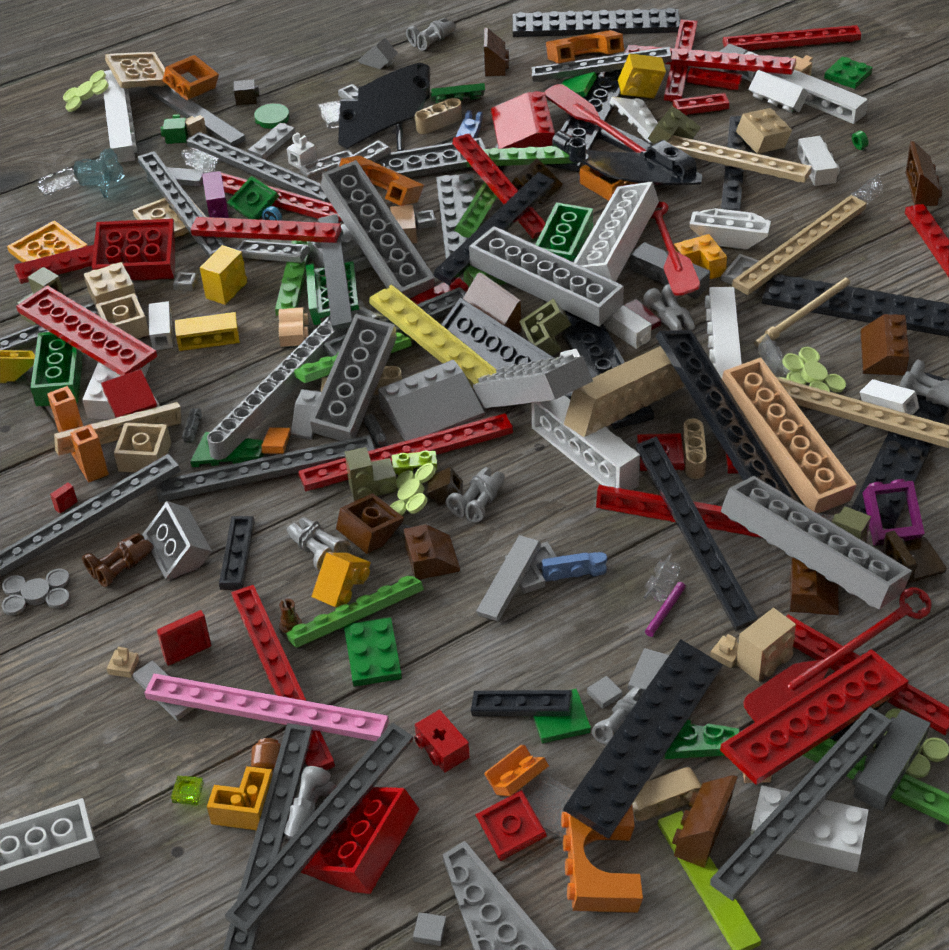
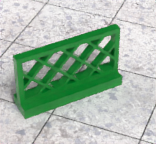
[306,261,359,325]

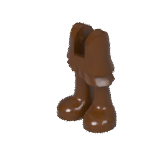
[82,533,154,587]

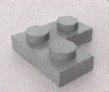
[505,542,557,594]

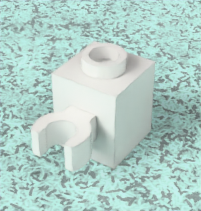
[287,132,317,169]

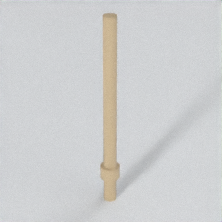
[754,278,850,348]

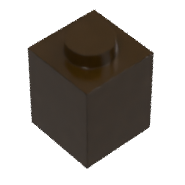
[234,79,260,106]
[427,467,463,506]

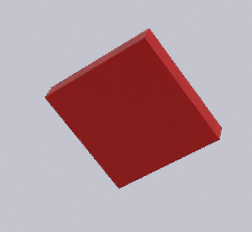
[101,369,157,418]
[637,433,685,471]
[156,610,212,666]
[475,790,547,861]

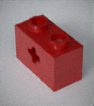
[414,709,470,773]

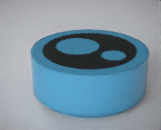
[262,206,282,221]

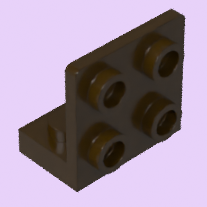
[511,158,563,204]
[882,530,947,584]

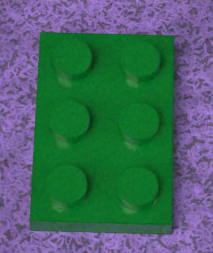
[431,83,485,104]
[344,617,402,687]

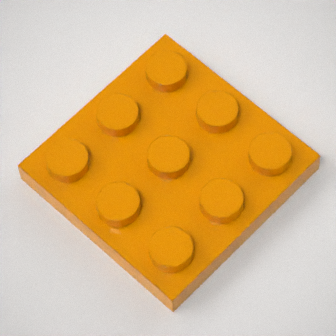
[7,220,87,262]

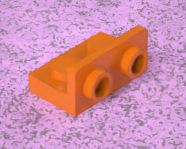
[485,745,549,796]

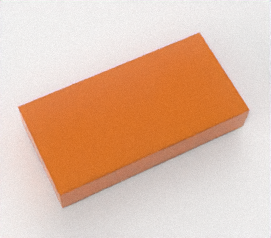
[262,427,291,454]

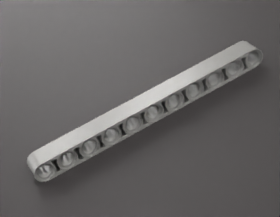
[207,315,347,460]

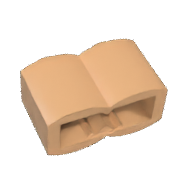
[279,307,309,347]

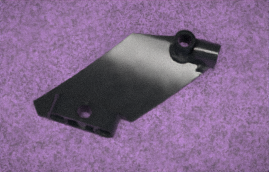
[338,62,431,150]
[552,131,703,185]

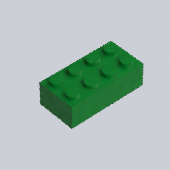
[535,202,593,263]
[30,332,83,407]

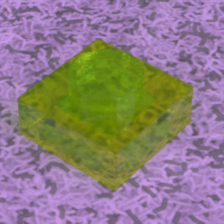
[171,775,204,805]

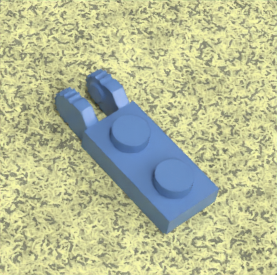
[456,110,483,139]
[541,552,607,581]

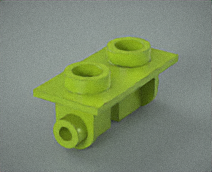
[392,451,437,476]

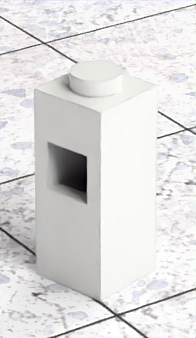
[149,301,173,350]
[603,305,651,349]
[860,379,919,415]

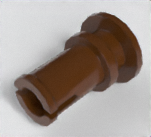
[279,598,303,634]

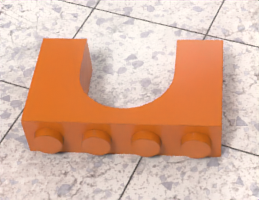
[546,30,624,63]
[339,156,424,206]
[47,386,109,483]
[561,805,643,913]

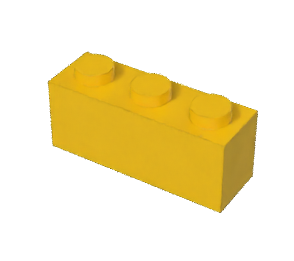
[175,312,240,351]

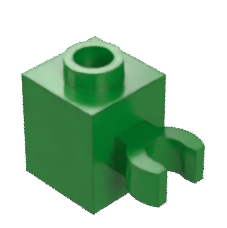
[161,114,188,144]

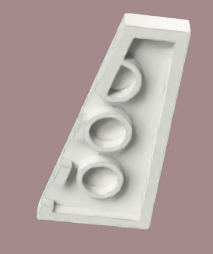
[610,97,658,144]

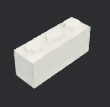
[748,70,809,113]
[797,136,840,186]

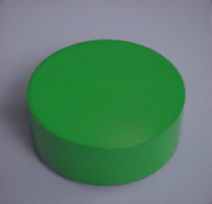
[852,130,869,150]

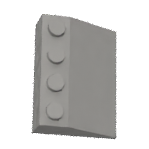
[378,359,485,441]

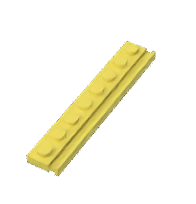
[369,285,497,389]

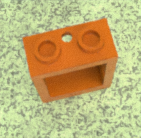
[162,55,219,100]
[580,165,638,201]

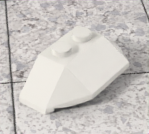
[690,208,771,249]

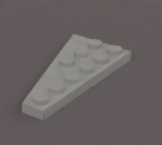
[443,841,556,950]

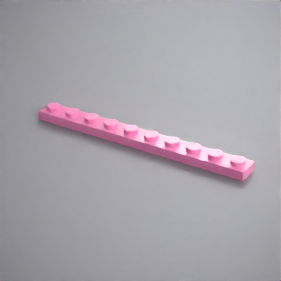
[144,674,389,741]

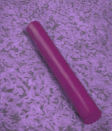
[645,582,686,637]

